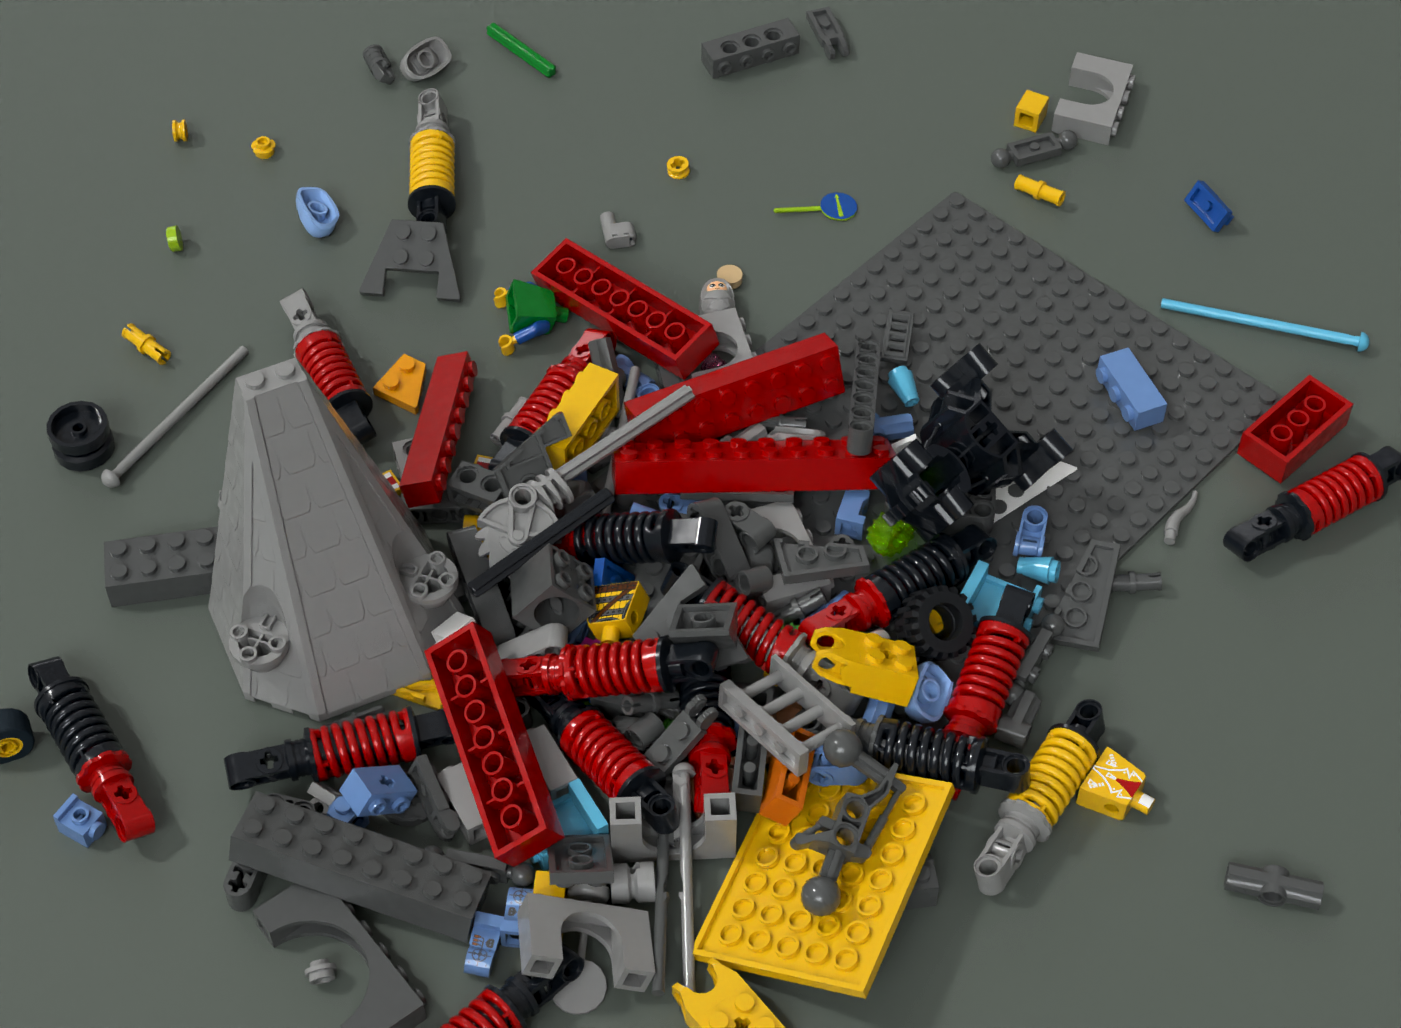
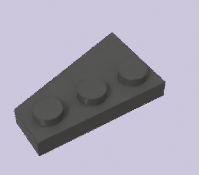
[773,538,870,585]

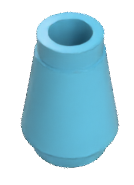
[888,366,920,407]
[1016,557,1061,585]

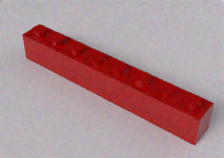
[399,351,478,508]

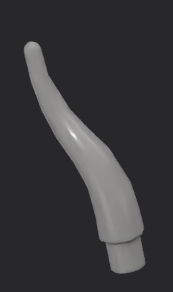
[1164,490,1198,545]

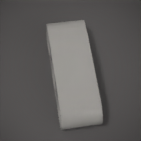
[497,623,568,666]

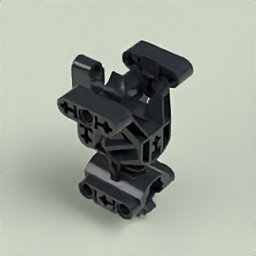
[869,343,1073,543]

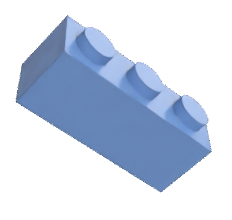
[1096,348,1167,431]

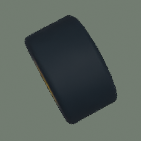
[0,708,35,764]

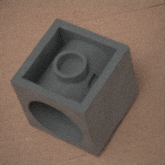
[510,543,597,634]

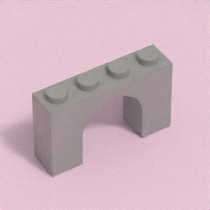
[1051,52,1136,145]
[691,307,757,379]
[741,502,834,616]
[437,724,578,846]
[609,792,737,863]
[517,892,655,992]

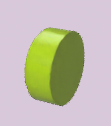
[166,225,183,252]

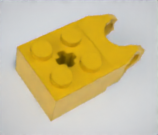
[810,627,919,707]
[672,958,785,1028]

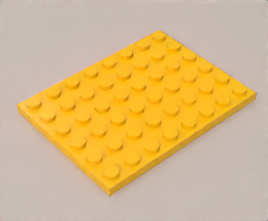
[692,759,955,999]

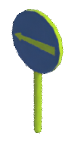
[773,192,857,221]

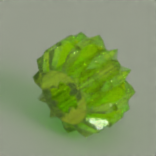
[866,511,915,558]

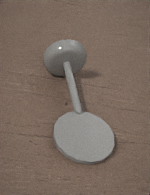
[553,884,611,1015]

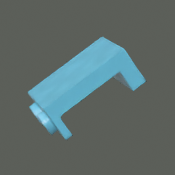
[960,560,1045,632]
[530,778,609,871]

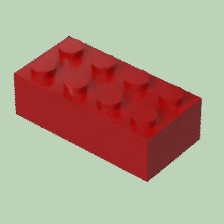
[1237,374,1354,484]

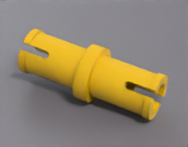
[1014,174,1066,207]
[122,323,171,365]

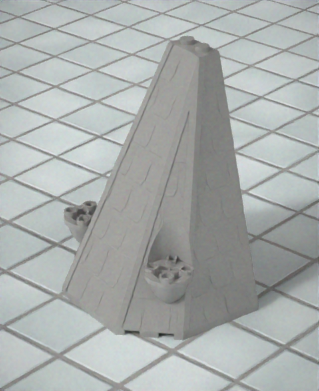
[208,357,465,722]

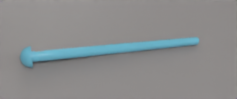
[1161,298,1370,352]

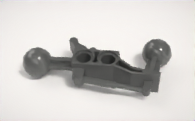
[790,728,906,917]

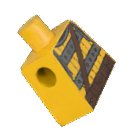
[587,581,650,645]

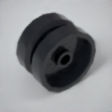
[47,401,115,472]

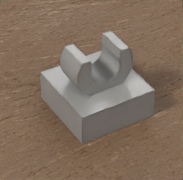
[307,782,343,815]

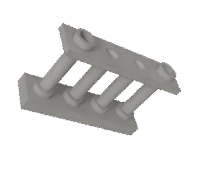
[718,654,856,777]

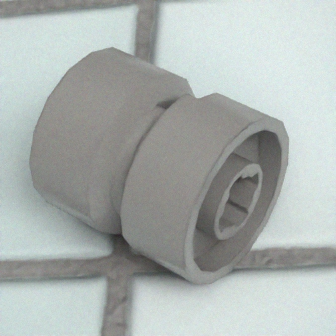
[610,861,656,905]

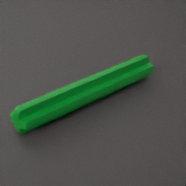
[486,23,556,78]

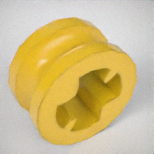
[172,119,188,142]
[667,156,690,179]

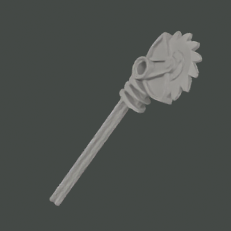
[475,385,695,578]

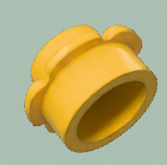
[251,136,276,159]

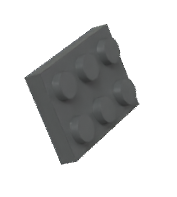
[548,834,614,888]

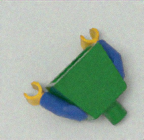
[493,279,569,356]

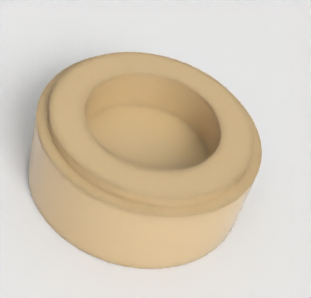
[717,265,743,289]

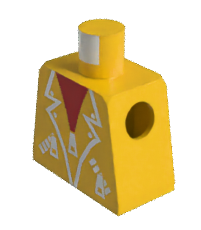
[1076,747,1156,820]

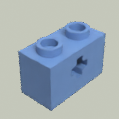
[339,765,418,817]

